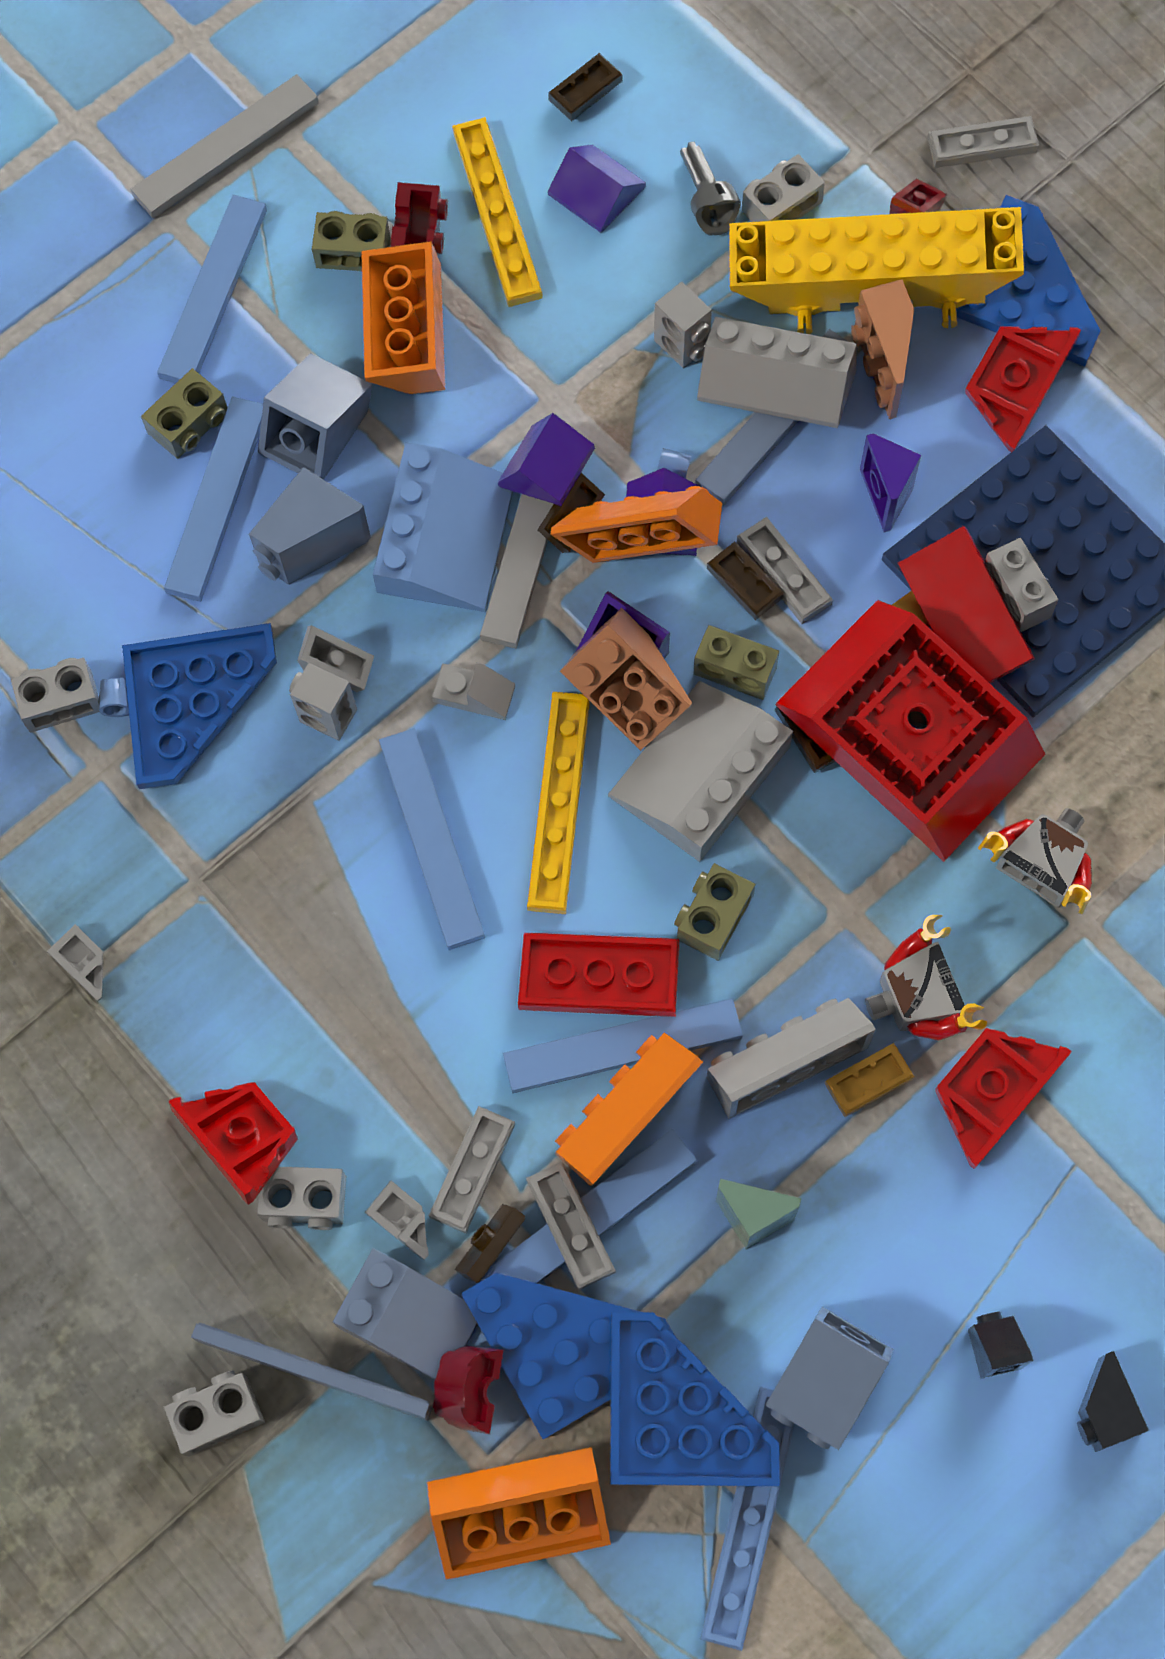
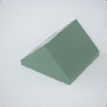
[716,1179,801,1249]

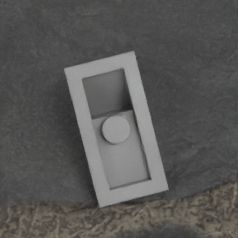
[297,625,374,692]
[432,662,515,720]

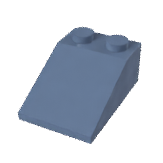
[333,1248,477,1380]

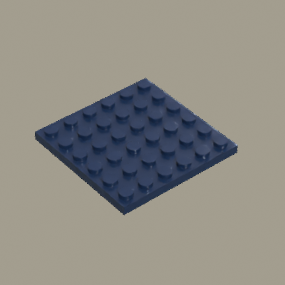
[881,425,1165,718]

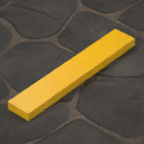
[452,117,542,307]
[527,691,590,914]

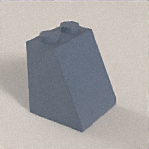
[258,353,372,480]
[249,467,371,585]
[766,1307,893,1450]

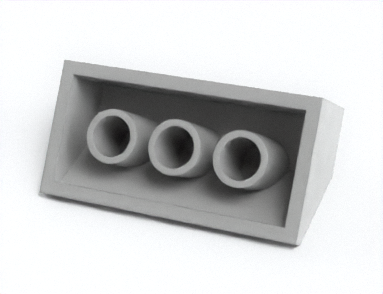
[697,317,856,428]
[706,998,876,1119]

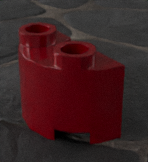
[390,182,448,254]
[433,1346,503,1434]

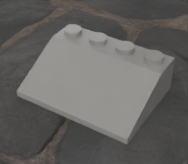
[608,681,793,862]

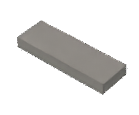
[928,116,1039,168]
[736,517,833,624]
[429,1106,515,1233]
[526,1161,616,1290]

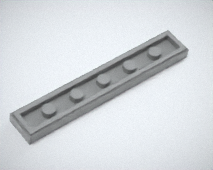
[131,74,319,219]
[480,494,553,649]

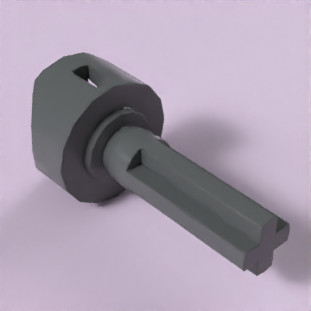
[680,142,741,235]

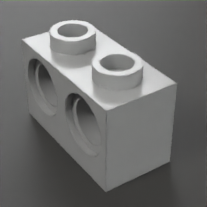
[742,154,825,222]
[654,281,712,368]
[985,538,1058,632]
[11,657,100,733]
[289,663,357,741]
[257,1167,346,1230]
[164,1370,265,1457]

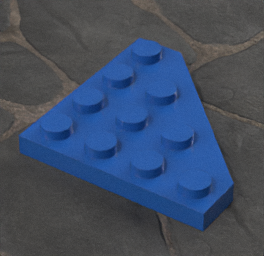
[956,195,1100,367]
[122,623,277,790]
[461,1272,674,1440]
[610,1312,780,1487]

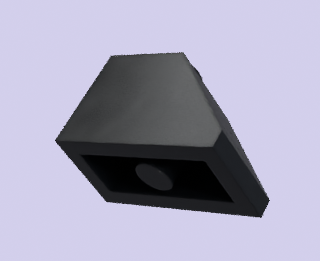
[968,1312,1033,1379]
[1077,1351,1149,1452]

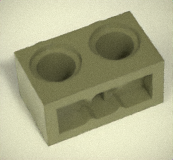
[312,211,390,271]
[141,368,228,459]
[694,625,779,700]
[674,863,756,961]

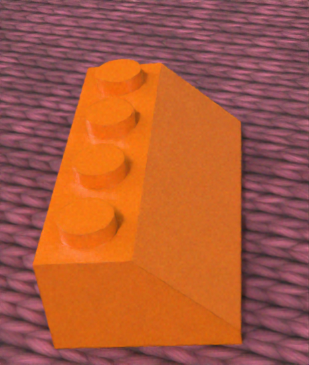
[362,242,445,394]
[550,486,722,563]
[555,1032,703,1186]
[427,1447,611,1580]

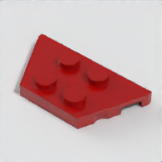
[965,326,1081,452]
[935,1028,1072,1170]
[168,1082,298,1205]

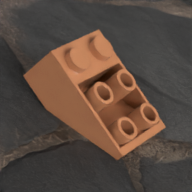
[851,279,914,420]
[560,608,692,751]

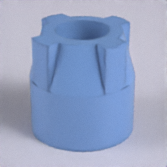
[657,448,691,478]
[99,677,129,717]

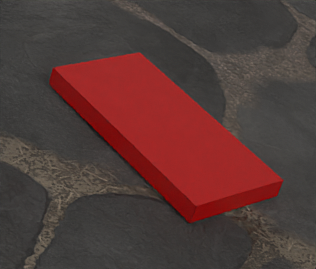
[898,526,1035,683]
[518,933,680,1017]

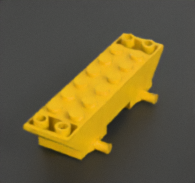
[729,207,1024,334]

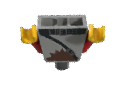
[978,808,1092,914]
[865,915,987,1041]

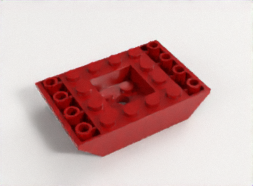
[775,600,1046,862]

